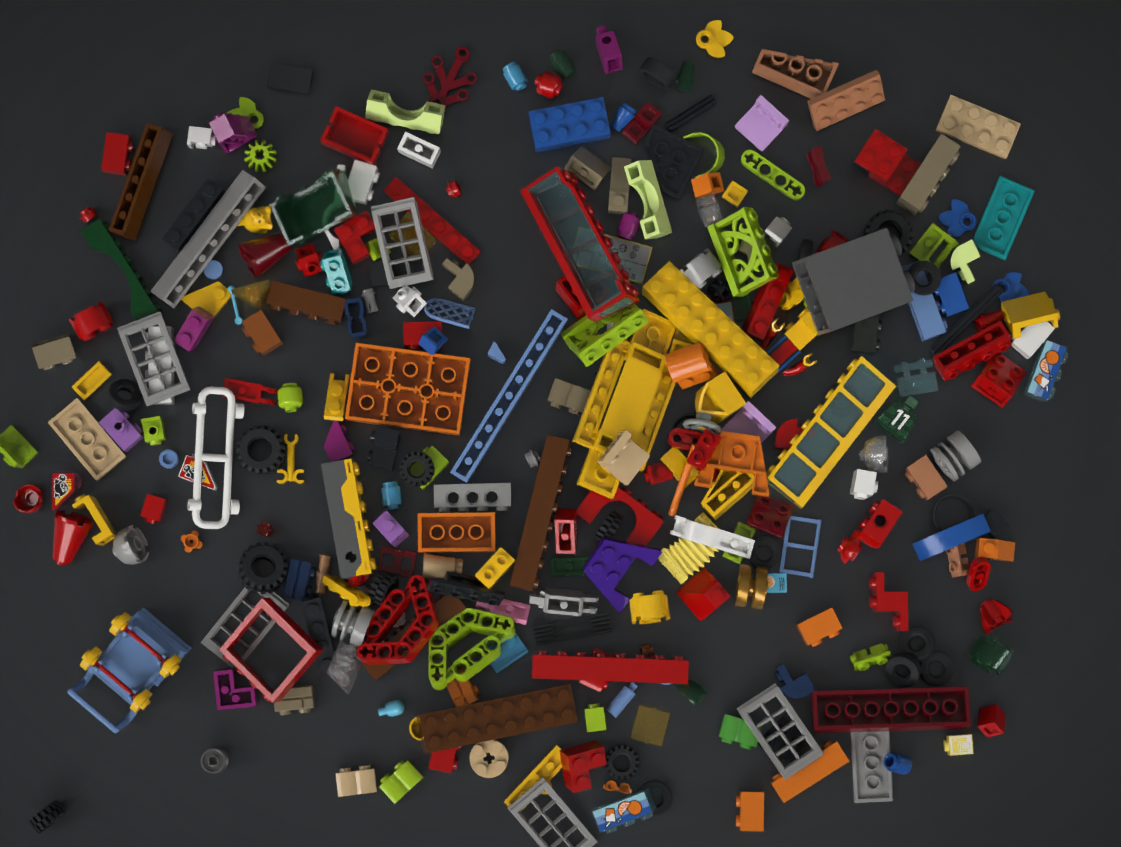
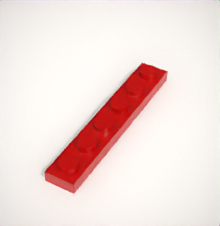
[383,177,481,266]

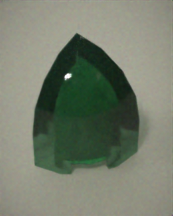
[673,679,708,707]

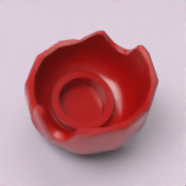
[13,484,44,513]

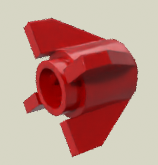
[980,598,1013,635]

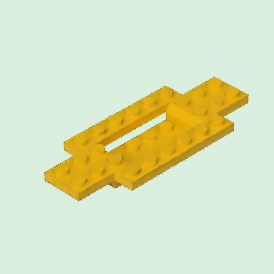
[572,308,676,499]

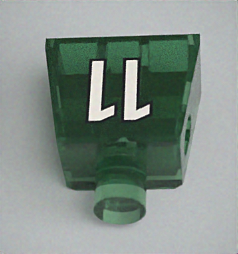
[873,396,919,444]

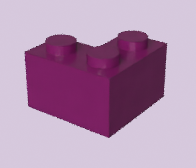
[213,667,258,710]

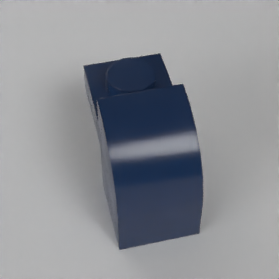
[775,664,816,698]

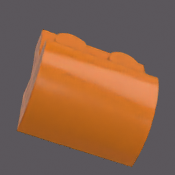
[665,342,717,390]

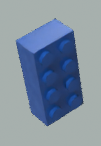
[528,97,611,153]

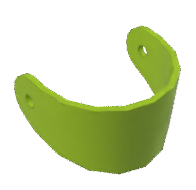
[683,132,725,178]

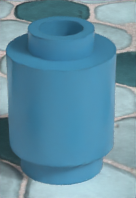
[503,62,529,91]
[381,482,402,510]

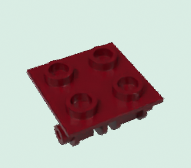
[746,495,794,538]

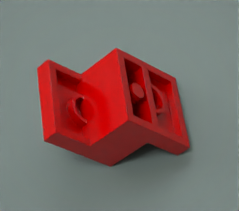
[854,129,921,196]
[869,572,908,631]

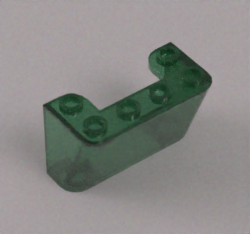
[269,169,357,246]

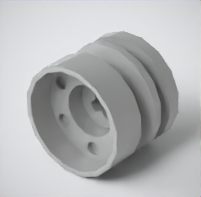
[930,430,981,481]
[331,599,376,646]

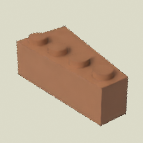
[752,49,839,99]

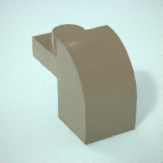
[442,258,475,301]

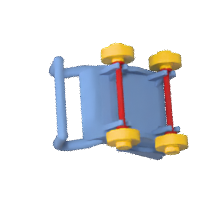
[67,607,192,733]

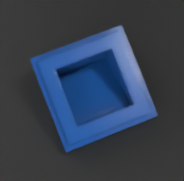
[419,326,448,355]

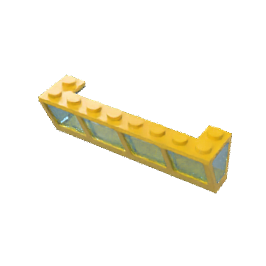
[766,356,896,508]

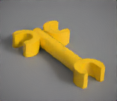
[277,434,305,484]

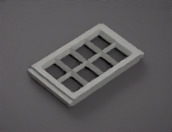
[371,197,434,289]
[117,312,190,407]
[201,586,290,671]
[737,683,824,780]
[507,777,597,847]

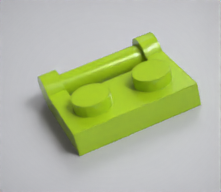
[909,223,959,270]

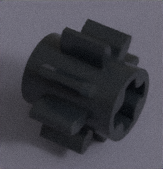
[708,278,731,303]

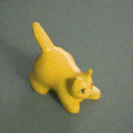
[237,206,272,234]

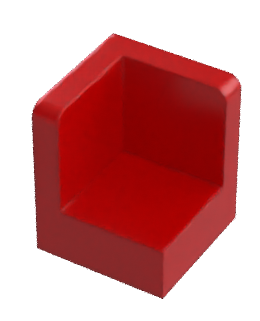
[977,704,1006,738]

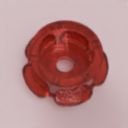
[256,522,274,538]

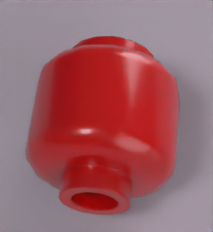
[534,71,564,99]

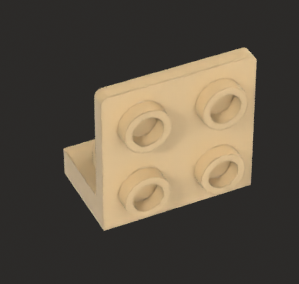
[597,430,650,485]

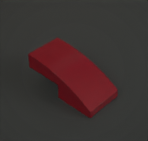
[622,102,662,145]

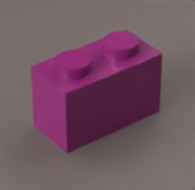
[173,306,215,352]

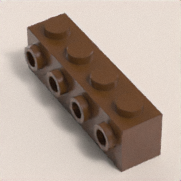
[266,281,346,325]

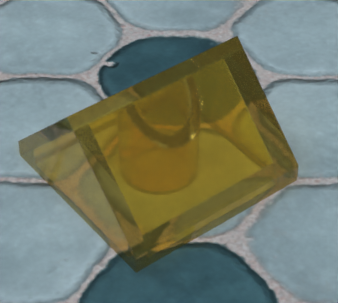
[389,211,436,262]
[231,280,271,311]

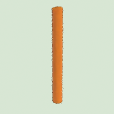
[668,444,696,517]

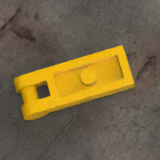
[321,575,371,607]

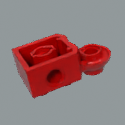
[837,499,903,564]

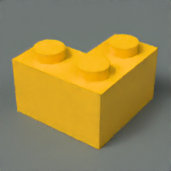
[784,307,818,350]

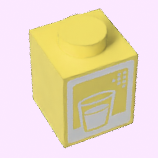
[943,734,974,756]

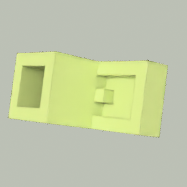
[951,239,981,284]

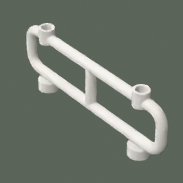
[187,386,244,529]

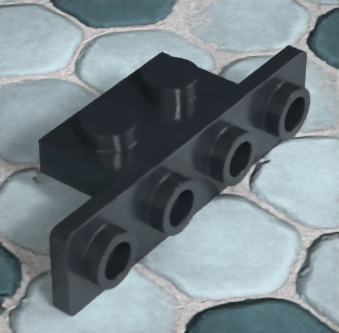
[426,571,505,606]

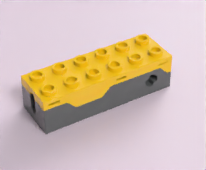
[321,458,377,587]

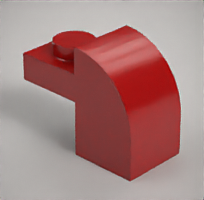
[773,419,816,450]

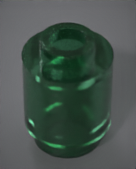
[549,50,577,79]

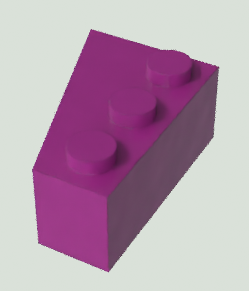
[209,112,258,154]

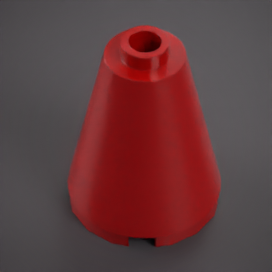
[52,510,93,566]

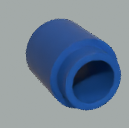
[883,752,912,775]

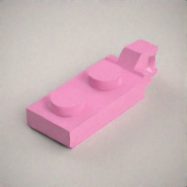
[475,599,530,625]

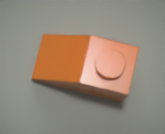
[975,538,1015,562]

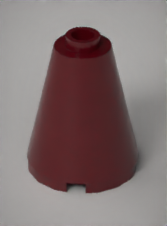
[238,233,294,278]

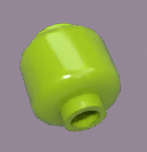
[278,383,303,412]

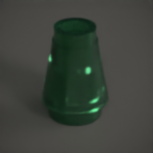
[676,61,695,91]

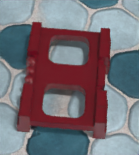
[806,146,831,187]
[377,545,417,578]

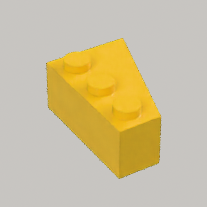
[701,470,754,521]

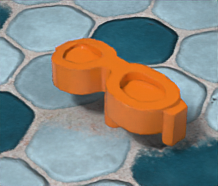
[603,780,632,794]

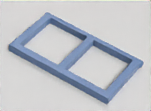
[779,516,822,578]

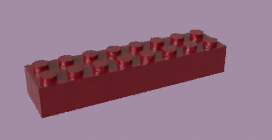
[811,687,971,734]

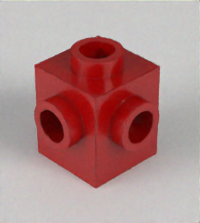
[295,243,323,277]

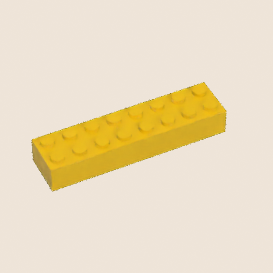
[642,261,780,398]

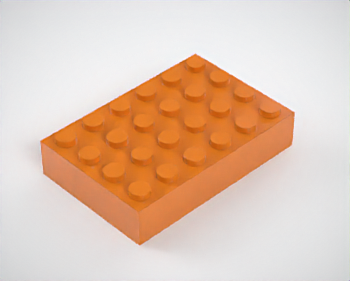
[345,343,471,436]

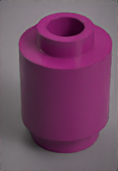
[617,211,640,241]

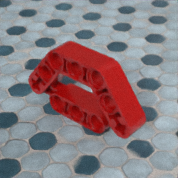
[356,575,439,665]

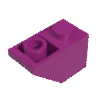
[324,420,355,462]

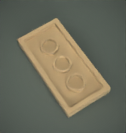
[935,95,1021,160]
[48,398,127,481]

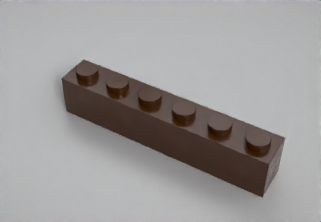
[108,123,173,241]
[361,594,466,681]

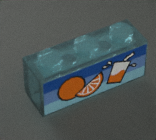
[1024,339,1069,402]
[592,788,657,834]

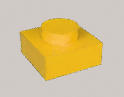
[722,180,748,208]

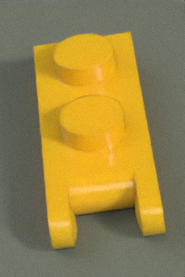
[324,372,350,421]

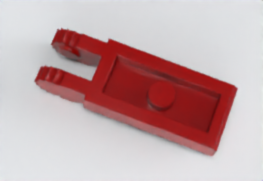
[221,378,278,406]

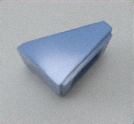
[488,341,506,365]

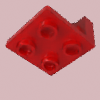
[971,352,1027,408]

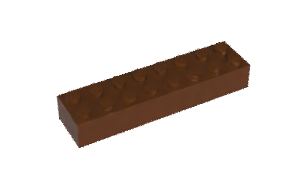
[510,435,572,592]
[416,684,578,754]

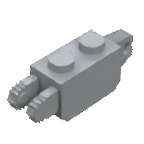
[529,587,599,616]

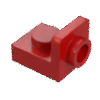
[643,462,673,485]

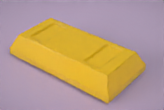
[71,361,112,401]

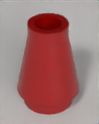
[974,310,1004,332]

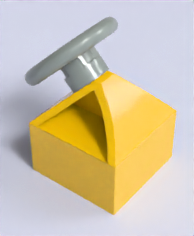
[683,372,746,434]

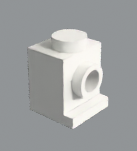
[187,126,217,149]

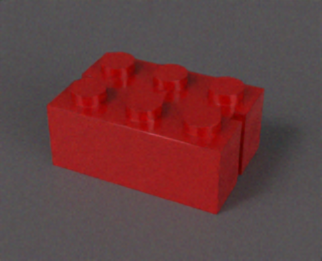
[320,106,390,166]

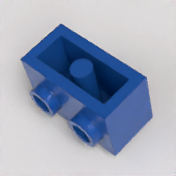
[935,272,970,317]

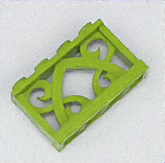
[707,207,779,297]
[560,290,648,367]

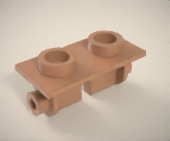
[946,543,969,578]

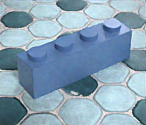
[902,260,947,342]

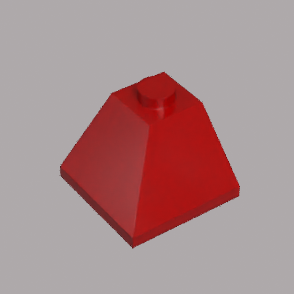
[675,568,731,622]

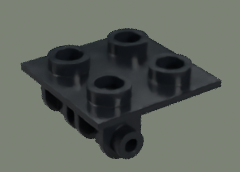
[757,716,808,767]

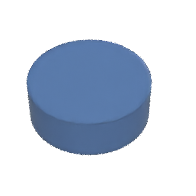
[204,260,223,280]
[159,449,179,469]

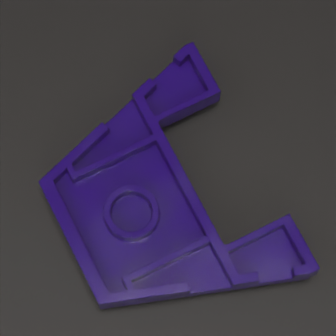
[582,537,662,613]

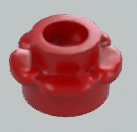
[446,180,462,198]
[79,206,97,223]

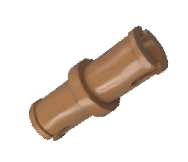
[314,554,332,594]

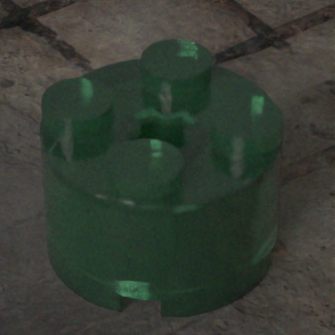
[967,634,1014,677]

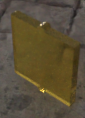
[631,706,670,747]

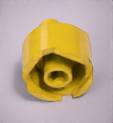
[629,590,670,624]

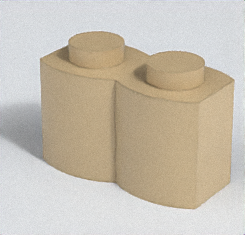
[335,765,377,797]

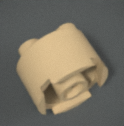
[470,739,509,778]

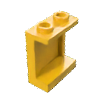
[1001,291,1060,339]
[72,494,117,546]
[475,548,516,590]

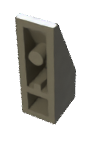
[608,157,631,215]

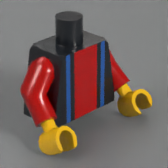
[761,318,817,376]

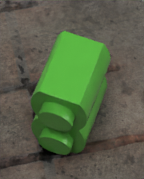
[718,714,762,750]

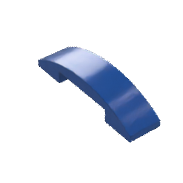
[913,513,991,561]

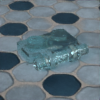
[894,359,938,398]

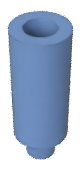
[606,682,638,718]

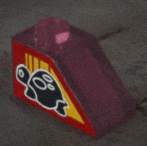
[52,472,82,512]

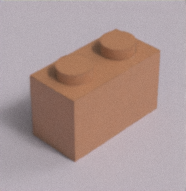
[905,455,948,500]

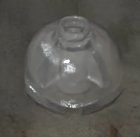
[860,435,889,473]

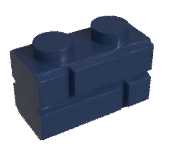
[282,559,316,600]

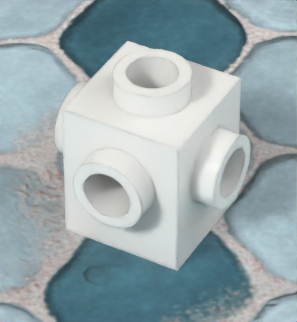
[393,286,427,317]

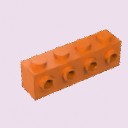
[770,740,849,803]

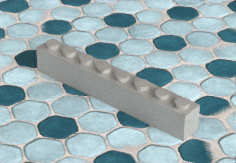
[150,170,266,309]

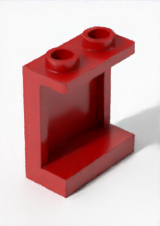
[686,428,722,481]

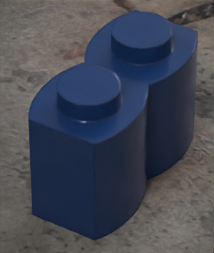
[344,298,368,340]

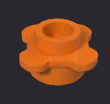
[181,531,203,553]

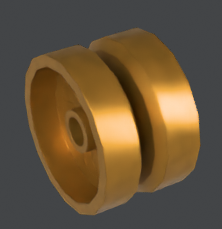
[735,564,768,609]

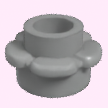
[525,449,541,468]

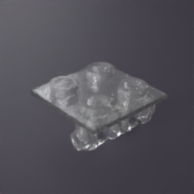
[326,640,362,694]

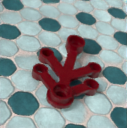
[423,46,477,110]

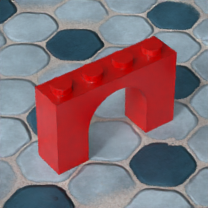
[577,487,664,559]

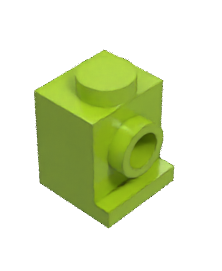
[141,416,166,446]

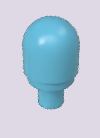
[378,700,405,717]

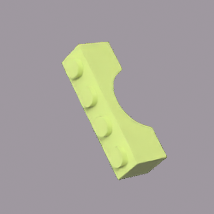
[365,89,445,134]
[624,160,673,239]

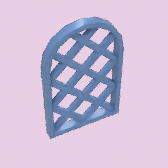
[424,298,476,329]

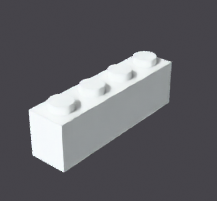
[145,326,174,405]

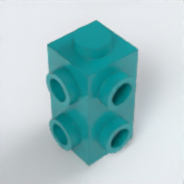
[320,248,353,294]

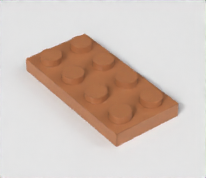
[807,70,885,131]

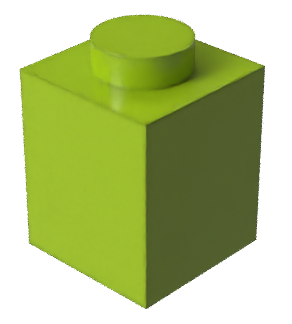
[584,703,606,732]

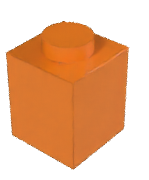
[691,172,724,198]

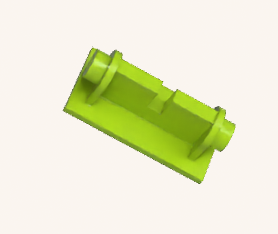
[850,643,891,671]

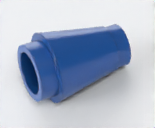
[610,103,636,132]

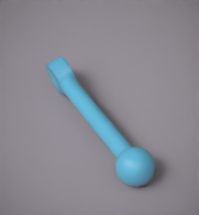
[228,285,243,325]

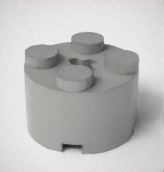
[680,248,722,289]

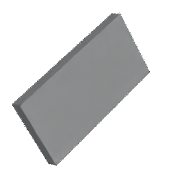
[850,731,893,803]

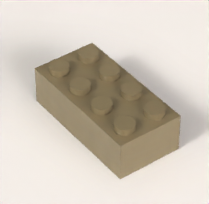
[896,134,960,216]

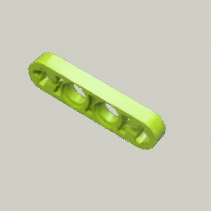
[741,150,805,200]

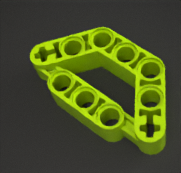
[428,608,516,691]

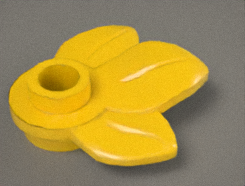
[696,20,734,58]
[779,277,804,310]

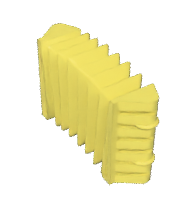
[658,512,719,584]

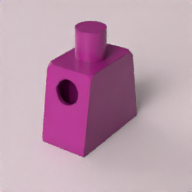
[595,25,623,74]

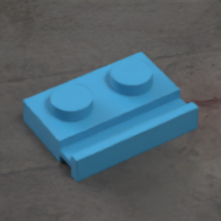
[488,634,529,673]

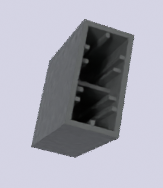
[792,228,915,335]

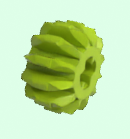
[244,140,277,172]

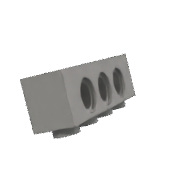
[434,483,512,512]

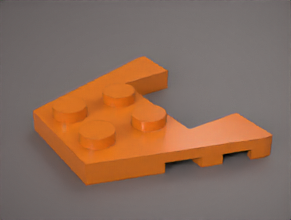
[694,431,770,497]

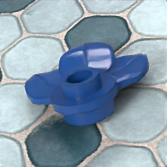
[938,199,977,237]
[991,272,1030,303]

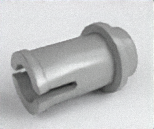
[361,288,379,314]

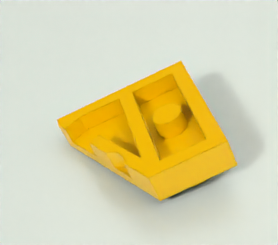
[181,281,231,316]

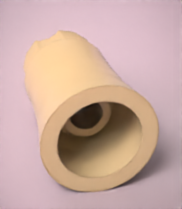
[422,553,463,579]

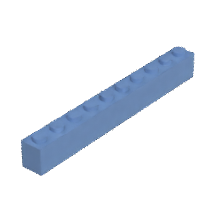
[450,309,568,484]

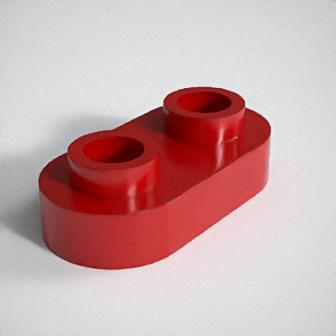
[667,428,702,451]
[966,557,991,591]

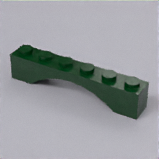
[80,219,162,321]

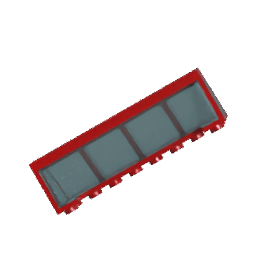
[520,166,640,322]

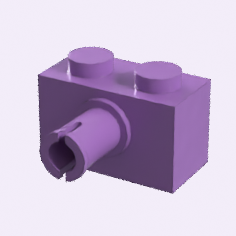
[99,408,144,452]

